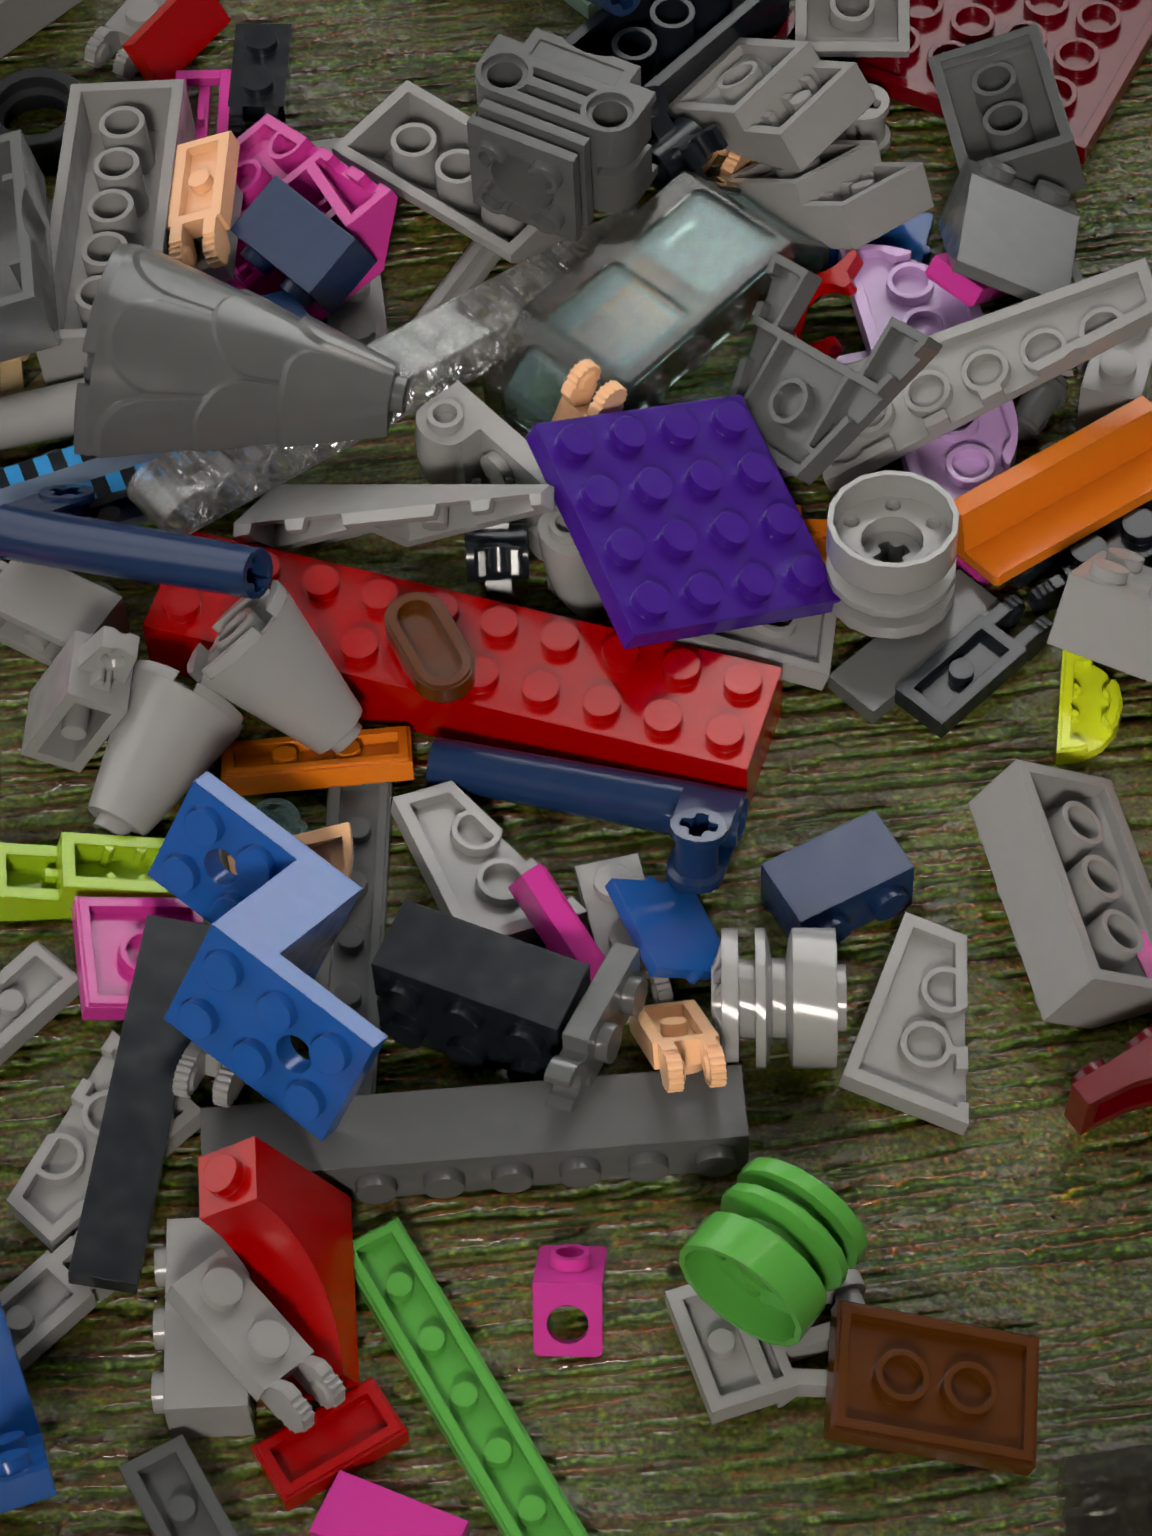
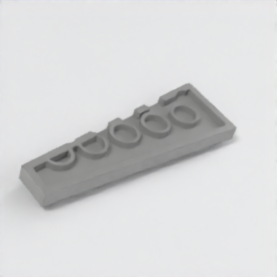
[822,257,1152,492]

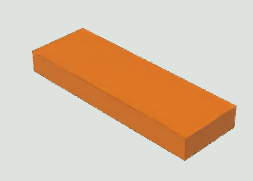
[221,726,414,796]

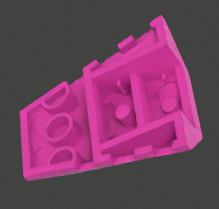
[225,113,398,321]

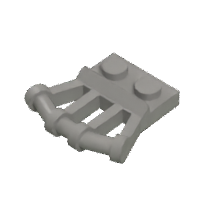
[665,1269,866,1424]

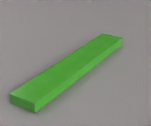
[353,1217,589,1536]

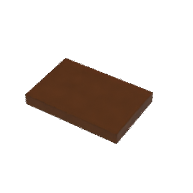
[823,1299,1040,1476]

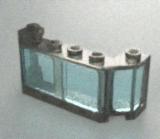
[483,171,830,438]

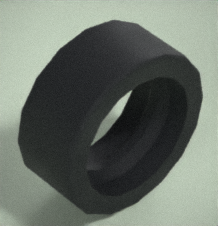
[0,67,80,175]

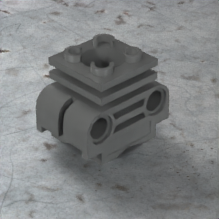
[467,28,658,243]

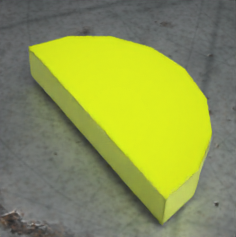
[1055,650,1123,765]

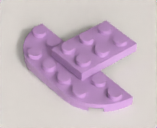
[777,244,1018,500]

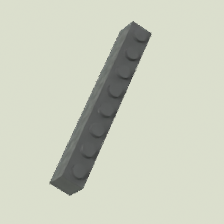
[200,1065,749,1204]

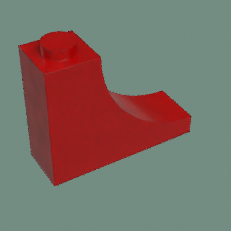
[198,1136,359,1402]

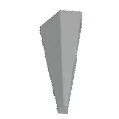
[233,484,554,551]

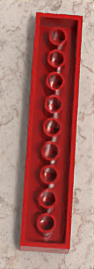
[142,529,782,808]

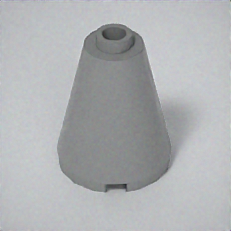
[187,580,363,754]
[87,660,244,837]

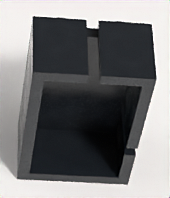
[371,900,591,1083]

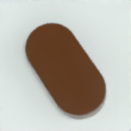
[384,592,476,703]

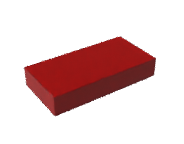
[122,0,231,81]
[250,1377,409,1512]

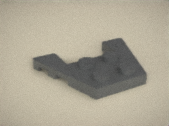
[729,252,943,485]

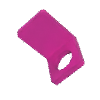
[532,1244,607,1357]

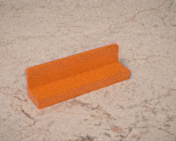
[954,396,1152,586]

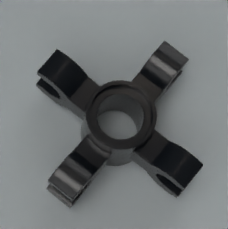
[646,85,729,224]
[464,476,529,607]

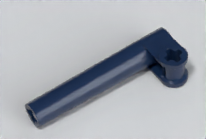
[0,484,273,599]
[426,736,749,894]

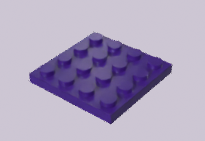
[525,394,841,649]

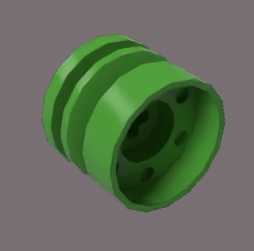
[679,1157,868,1347]

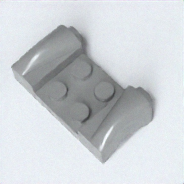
[415,380,607,623]

